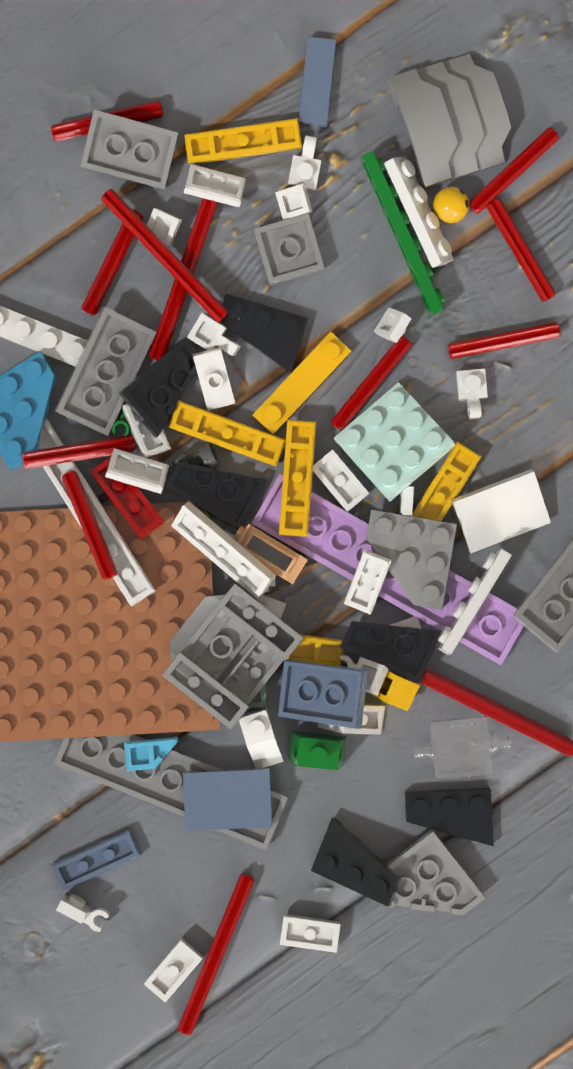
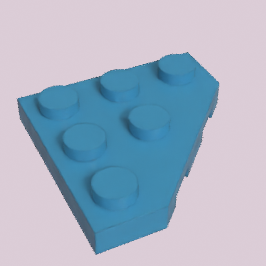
[0,351,57,471]

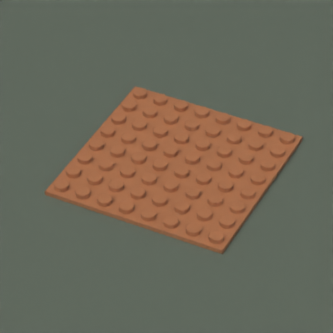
[0,501,221,742]

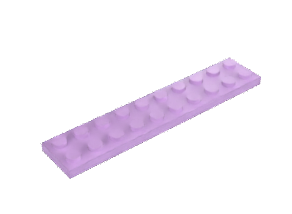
[251,474,524,665]

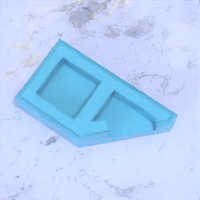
[124,736,178,771]

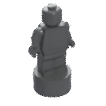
[166,442,219,478]

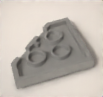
[366,510,457,610]
[381,829,485,915]

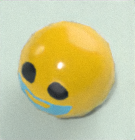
[433,187,470,223]

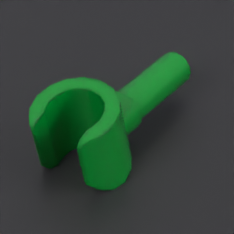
[112,401,131,436]

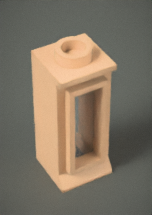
[233,524,308,584]

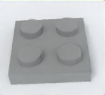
[253,213,325,286]

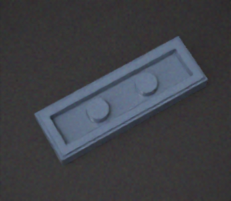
[299,37,336,127]
[51,828,142,891]

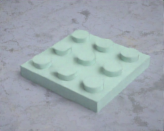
[334,382,455,502]

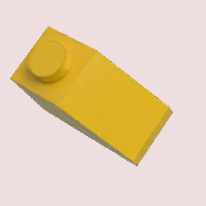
[359,658,420,711]

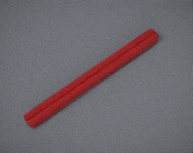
[101,189,228,322]
[149,198,217,360]
[420,668,573,756]
[178,873,254,1035]

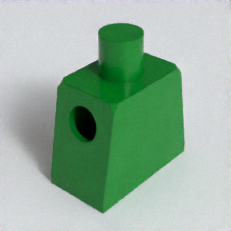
[289,731,346,770]

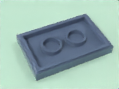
[278,659,368,729]
[183,768,272,831]

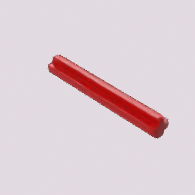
[51,101,163,141]
[469,127,559,214]
[487,199,556,302]
[81,209,143,316]
[448,322,560,359]
[331,336,412,431]
[22,435,136,469]
[62,470,118,580]

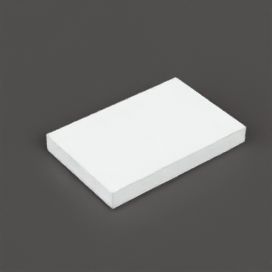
[451,469,551,553]

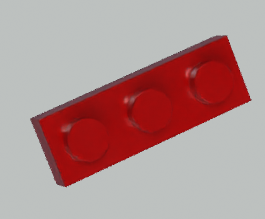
[90,456,164,540]

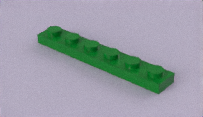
[361,151,445,317]

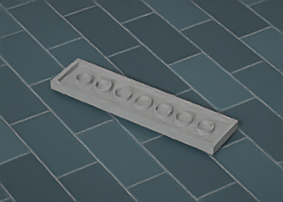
[54,734,288,851]

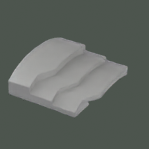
[388,54,511,190]
[162,584,303,730]

